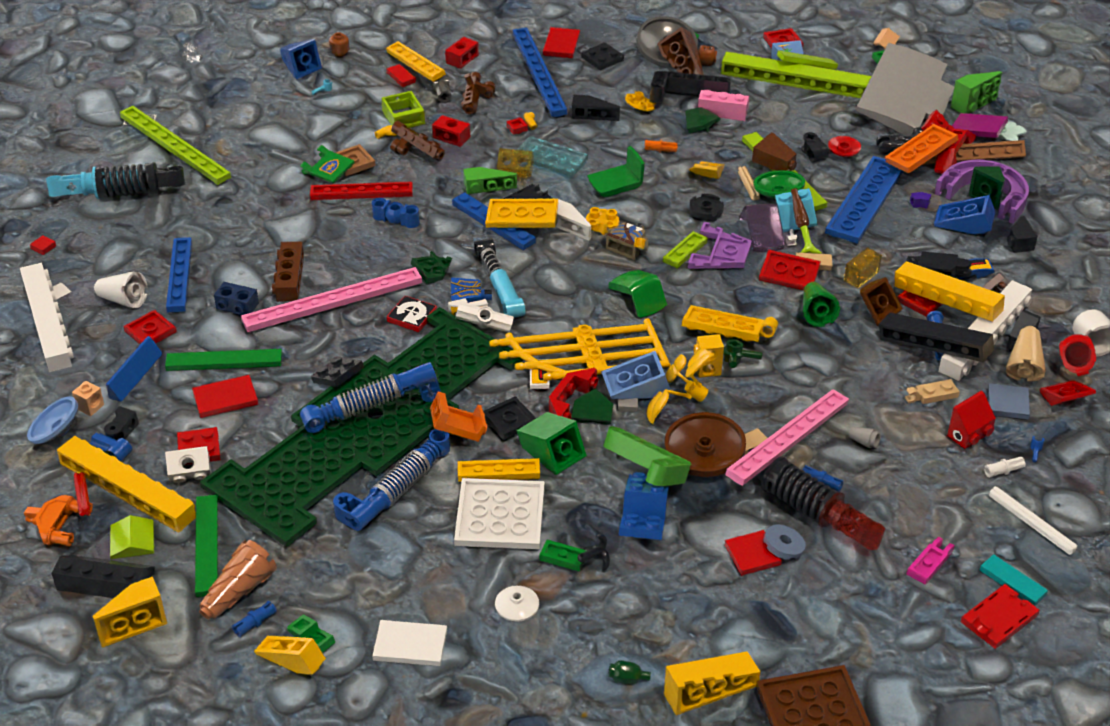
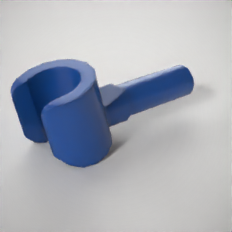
[1030,436,1045,463]

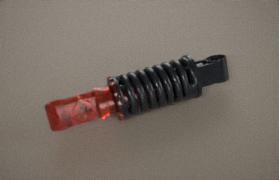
[748,448,885,550]

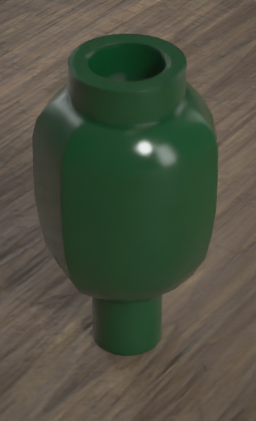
[608,660,651,685]

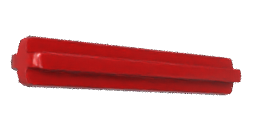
[74,472,91,516]

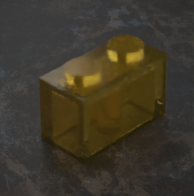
[844,247,882,288]

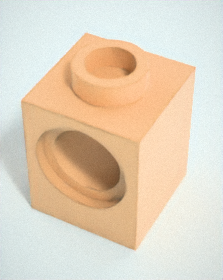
[72,381,104,416]

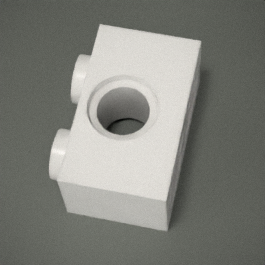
[165,446,211,483]

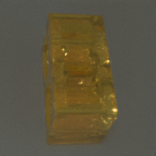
[497,148,534,177]

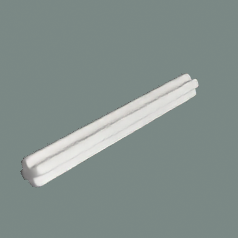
[989,486,1078,555]

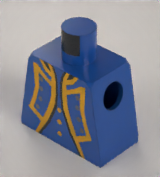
[451,278,492,303]

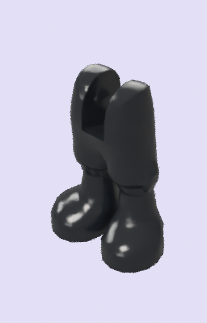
[876,127,922,153]

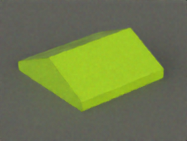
[110,515,154,559]

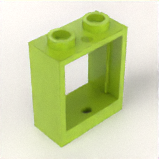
[381,91,425,128]

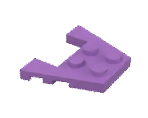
[688,222,752,269]

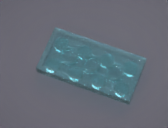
[514,136,588,177]

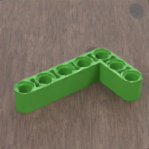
[603,426,691,486]

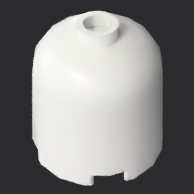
[1072,309,1110,357]

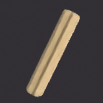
[738,166,761,201]

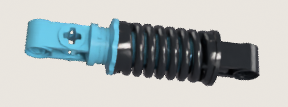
[46,162,185,199]

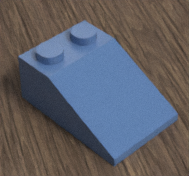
[601,351,671,399]

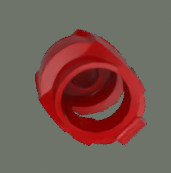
[1059,334,1096,377]

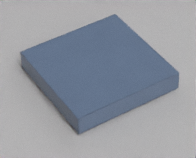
[988,383,1030,419]

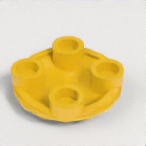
[625,91,656,111]
[585,207,619,233]

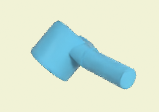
[311,79,333,94]

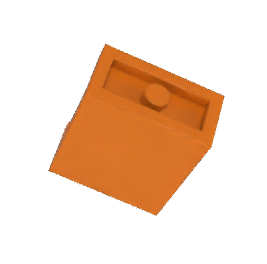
[430,392,487,442]

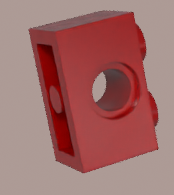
[445,37,479,69]
[432,115,471,147]

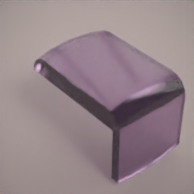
[739,204,785,252]

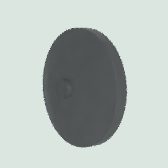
[636,16,698,68]

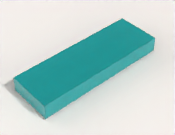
[980,554,1048,606]

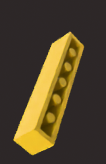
[894,261,1005,322]

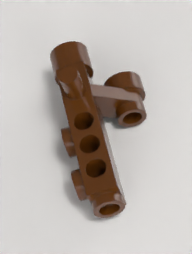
[461,72,496,115]
[390,121,445,160]

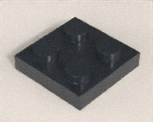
[581,43,624,71]
[310,356,364,387]
[483,396,536,440]

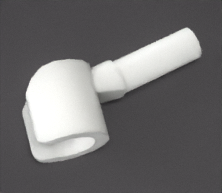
[786,229,797,246]

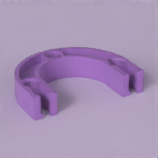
[935,160,1029,224]

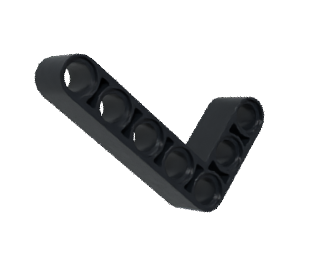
[650,71,731,103]

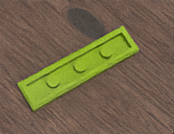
[777,50,838,70]

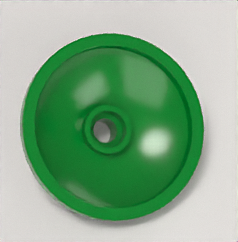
[754,170,805,199]

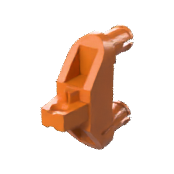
[24,495,93,547]

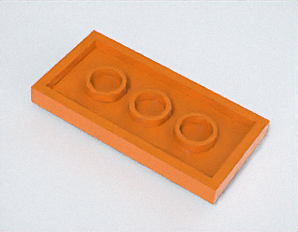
[885,124,958,173]

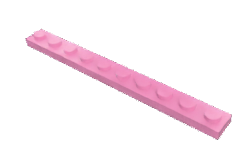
[241,267,422,332]
[725,389,849,486]

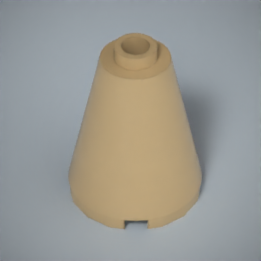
[1006,326,1046,382]

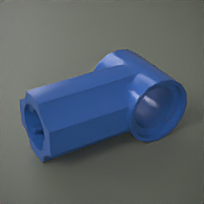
[89,433,133,462]

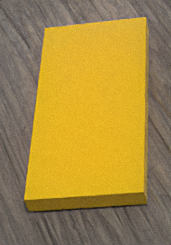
[485,199,559,228]

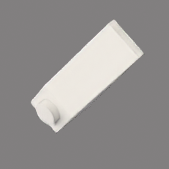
[555,199,591,241]

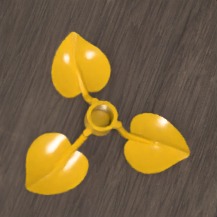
[647,348,714,425]

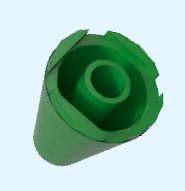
[803,282,840,327]

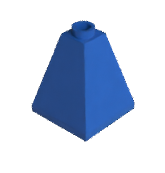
[280,39,322,79]

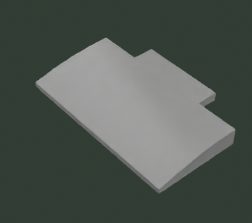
[855,43,954,136]

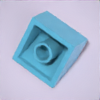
[775,188,818,232]

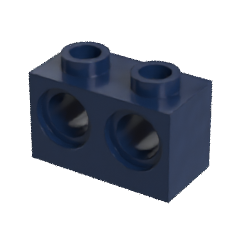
[214,282,259,315]

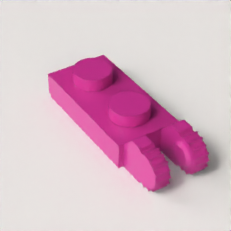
[907,536,955,585]

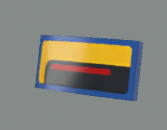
[957,258,995,280]

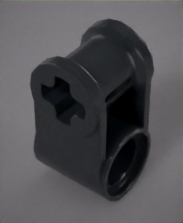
[801,132,829,162]

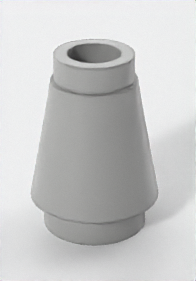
[849,427,881,448]

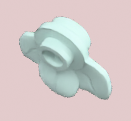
[997,122,1027,141]

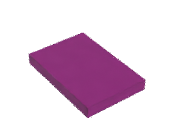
[952,113,1008,138]

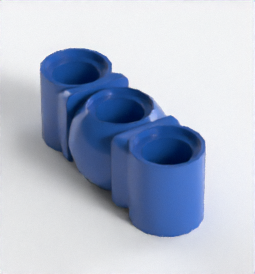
[372,198,420,228]

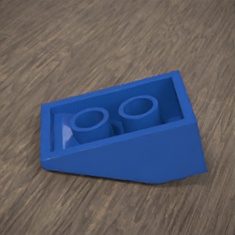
[934,195,995,234]

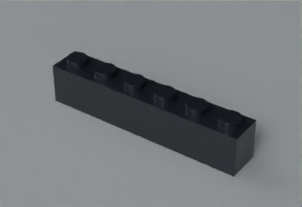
[879,313,994,362]

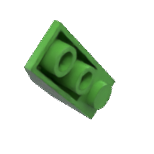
[463,167,517,194]

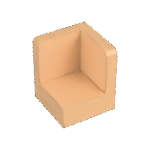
[873,28,900,49]

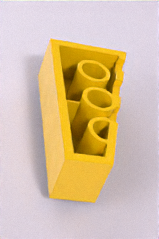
[664,651,760,715]

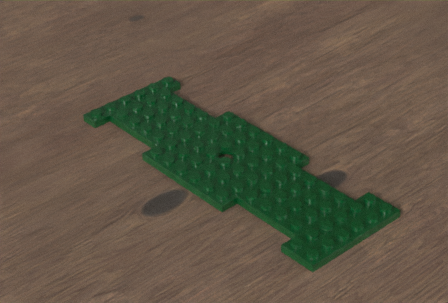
[200,307,524,547]

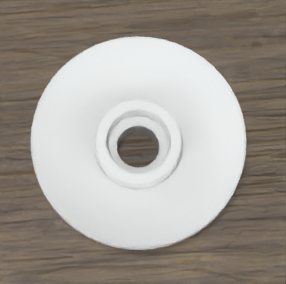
[495,586,539,622]

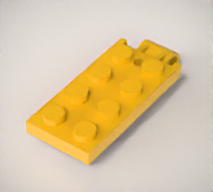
[682,305,778,342]

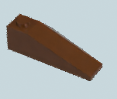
[657,27,704,75]

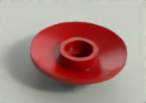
[828,136,861,157]

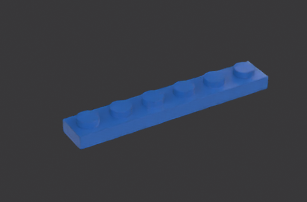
[452,192,536,250]
[166,237,192,312]

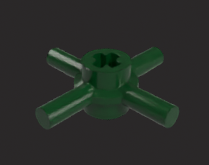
[723,337,762,368]

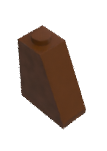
[752,132,797,171]

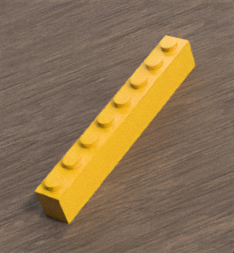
[57,436,196,533]

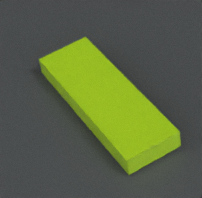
[663,231,708,269]

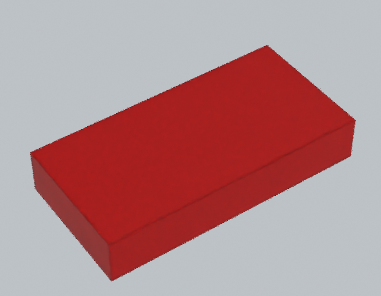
[386,64,416,87]

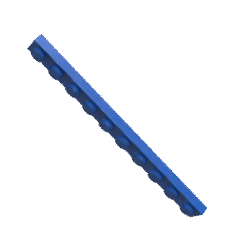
[512,27,567,117]

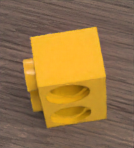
[693,334,724,378]

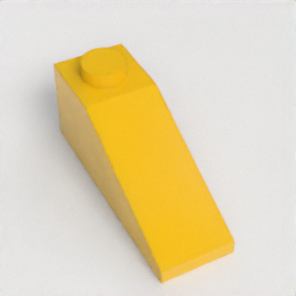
[254,636,326,675]

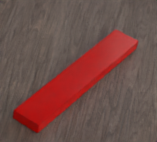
[310,182,413,200]

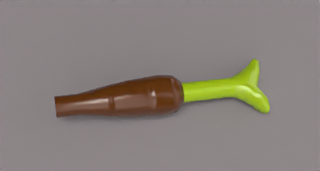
[791,188,822,254]

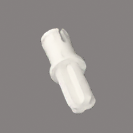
[984,457,1026,478]

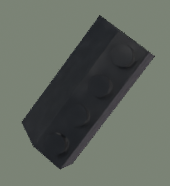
[51,555,155,598]

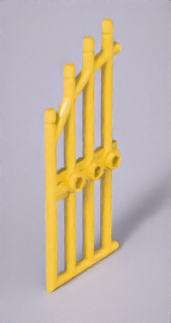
[489,318,671,381]

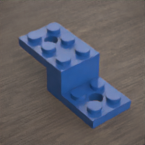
[619,472,670,540]

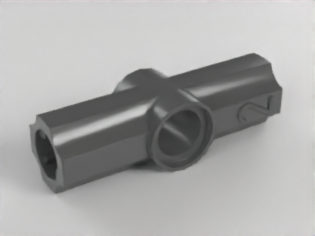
[432,76,452,103]

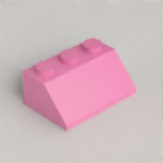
[698,90,750,121]

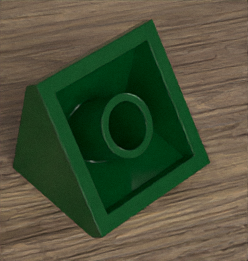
[968,166,1005,210]

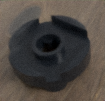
[689,193,724,222]

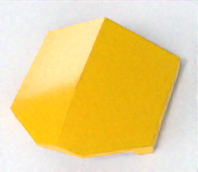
[689,161,724,179]

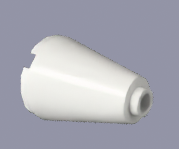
[94,272,148,308]

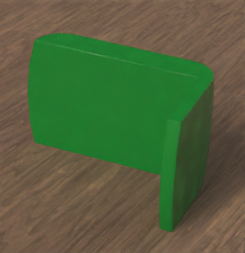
[587,146,645,197]
[609,270,667,318]

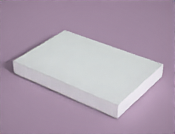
[373,620,447,666]

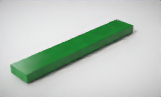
[165,349,282,371]
[195,495,218,597]

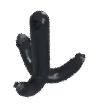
[577,534,610,571]

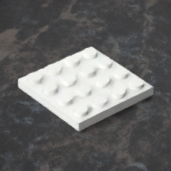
[454,478,544,549]

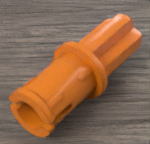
[644,140,678,153]

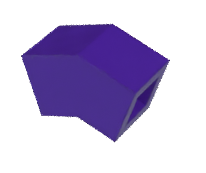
[910,192,932,209]

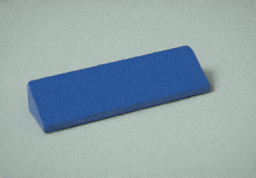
[106,336,162,402]

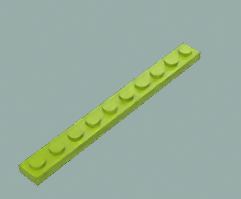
[120,106,231,185]

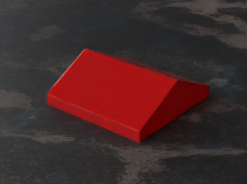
[1040,380,1096,406]

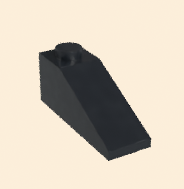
[572,95,620,121]

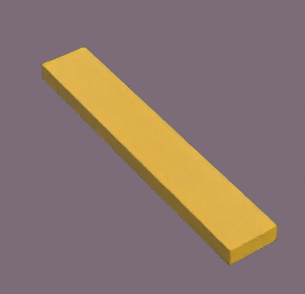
[386,41,446,82]

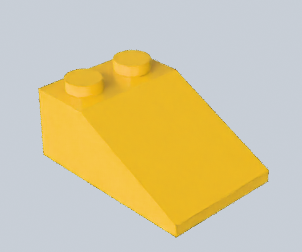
[93,577,167,648]

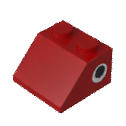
[947,391,996,449]

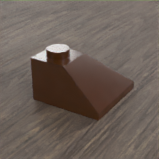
[860,277,903,326]

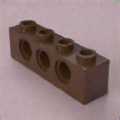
[272,242,304,302]

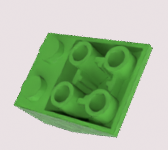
[951,71,1002,114]

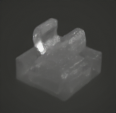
[182,42,203,63]

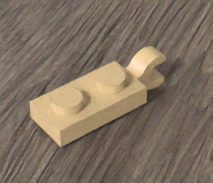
[905,379,960,404]

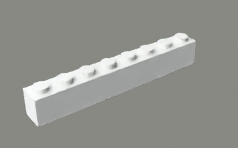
[20,263,74,372]
[938,280,1032,381]

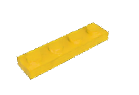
[458,458,540,482]

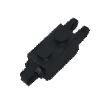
[907,251,972,278]

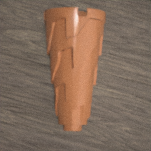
[199,539,277,620]

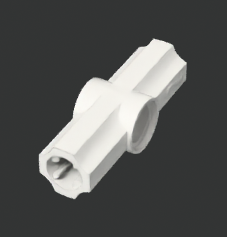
[455,302,514,333]

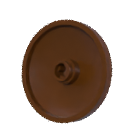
[665,412,746,477]

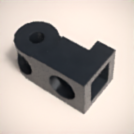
[104,406,139,440]

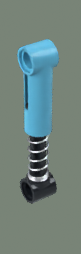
[474,238,526,318]

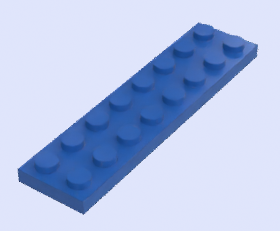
[825,156,903,244]

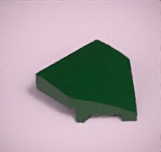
[685,107,721,134]
[411,251,452,284]
[572,389,613,424]

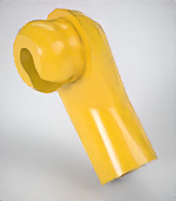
[523,112,538,130]
[375,125,396,139]

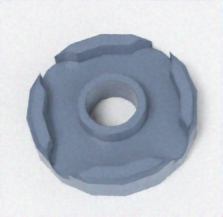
[763,524,806,560]

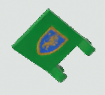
[299,145,355,184]

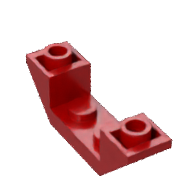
[935,128,976,174]
[549,368,599,419]

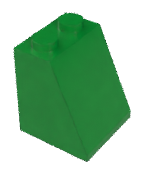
[517,412,587,475]

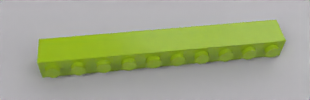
[721,52,872,98]

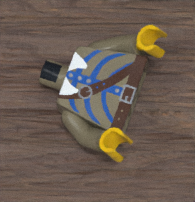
[595,222,648,260]

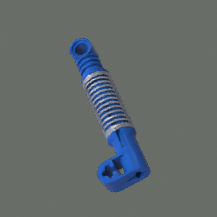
[300,362,441,433]
[333,429,450,531]

